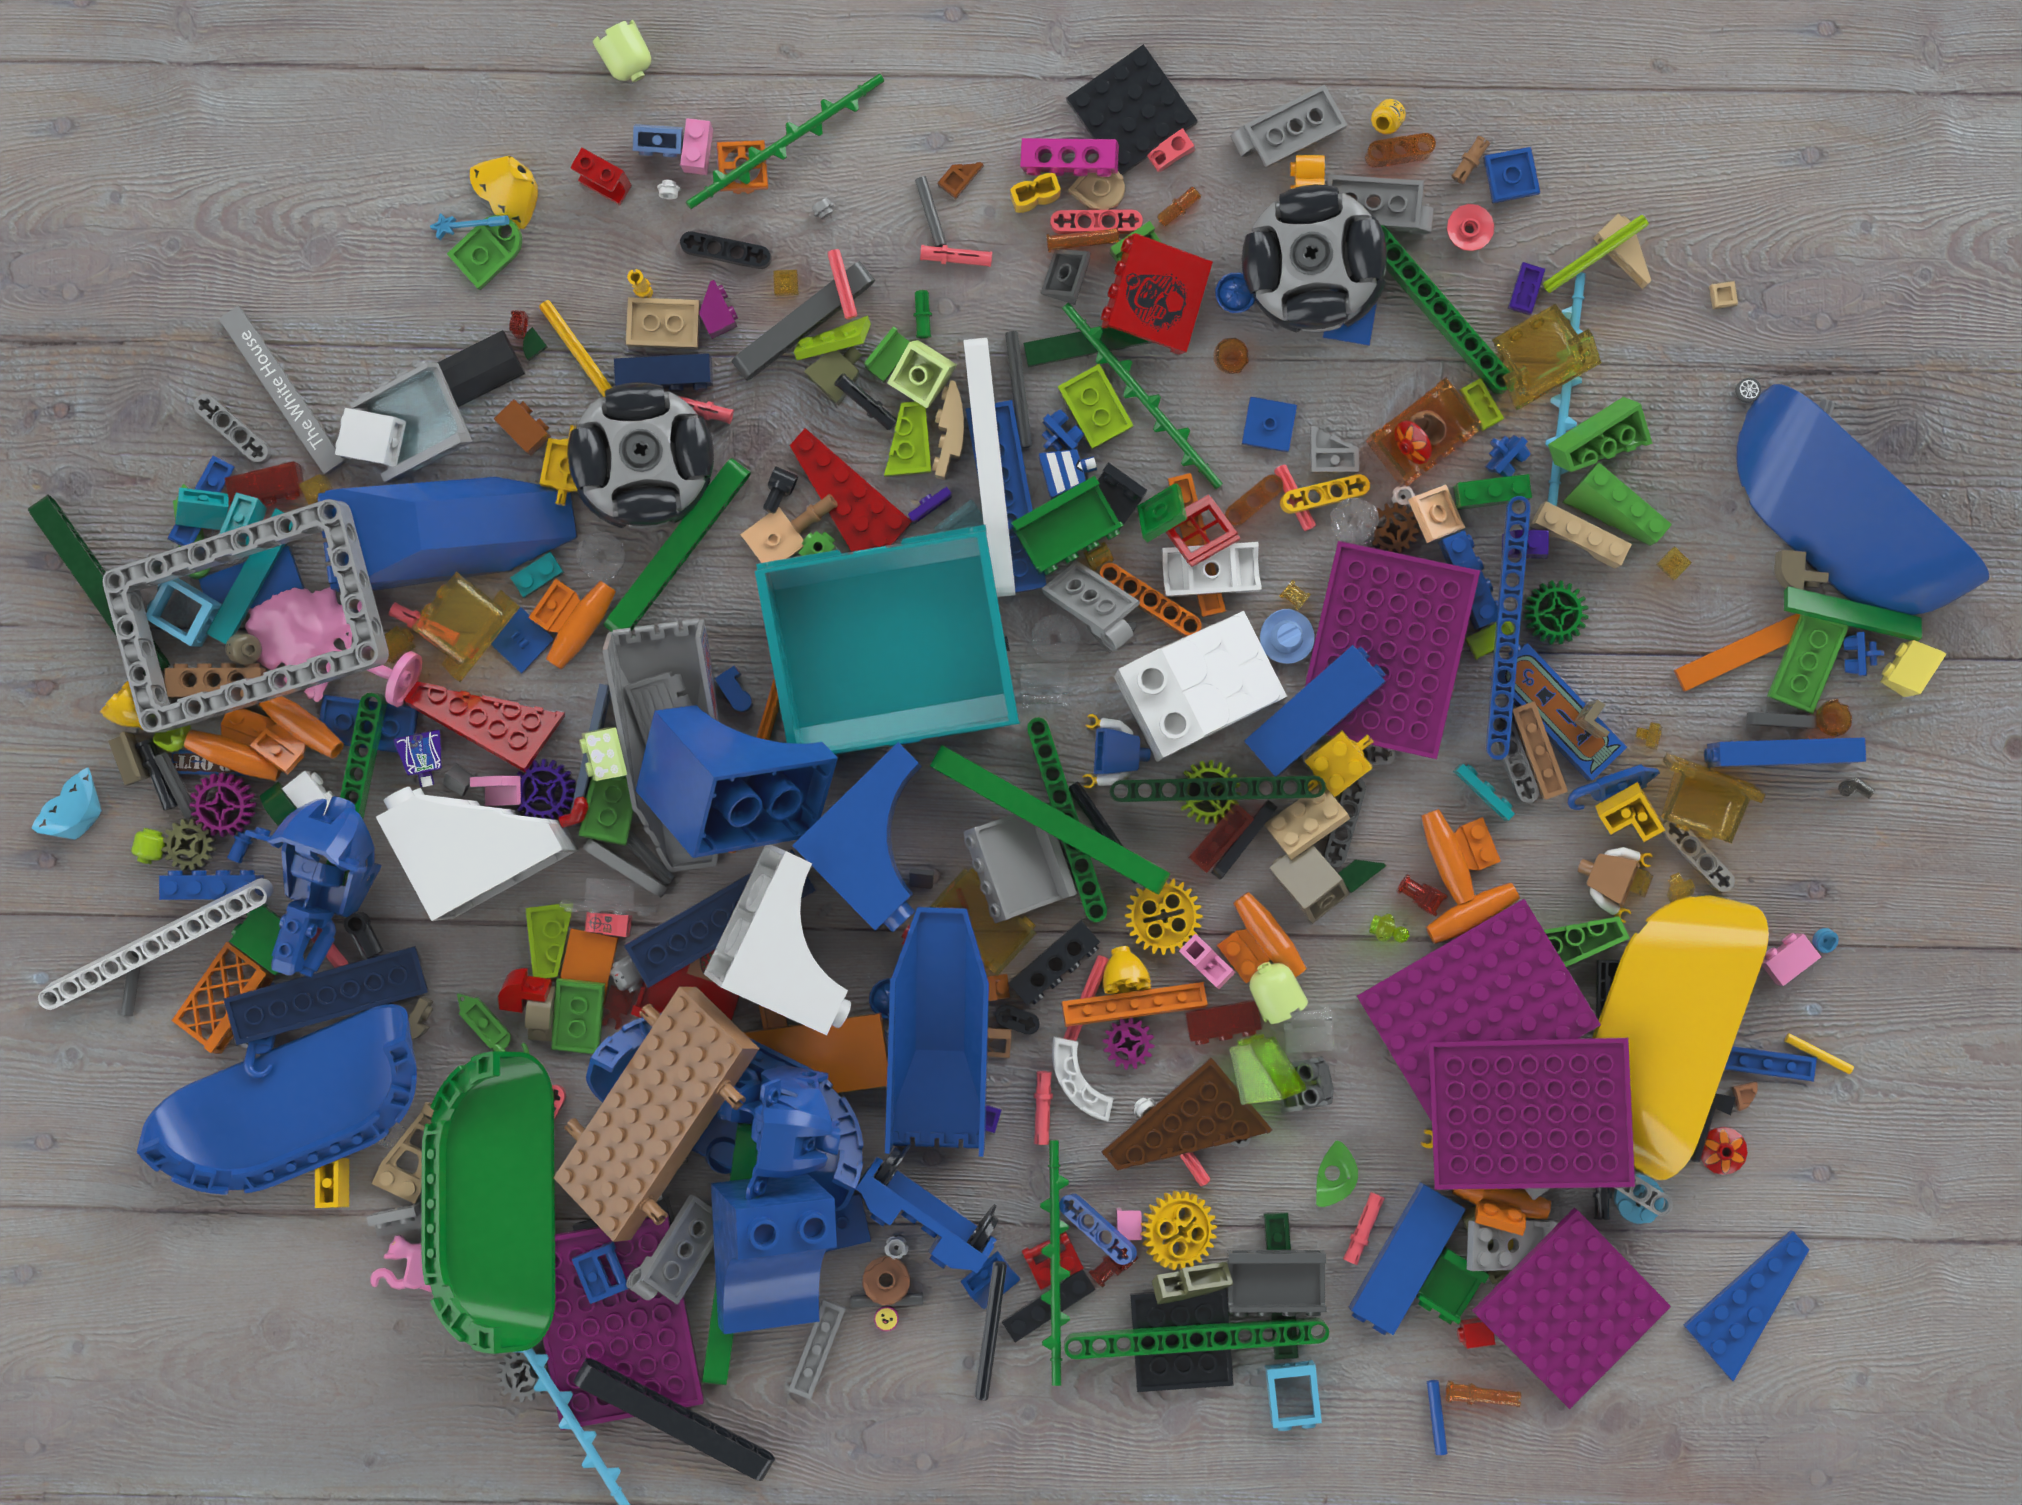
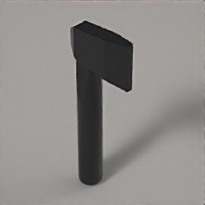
[1691,1093,1736,1163]

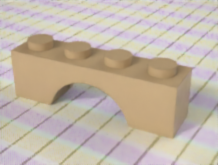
[1530,501,1632,569]

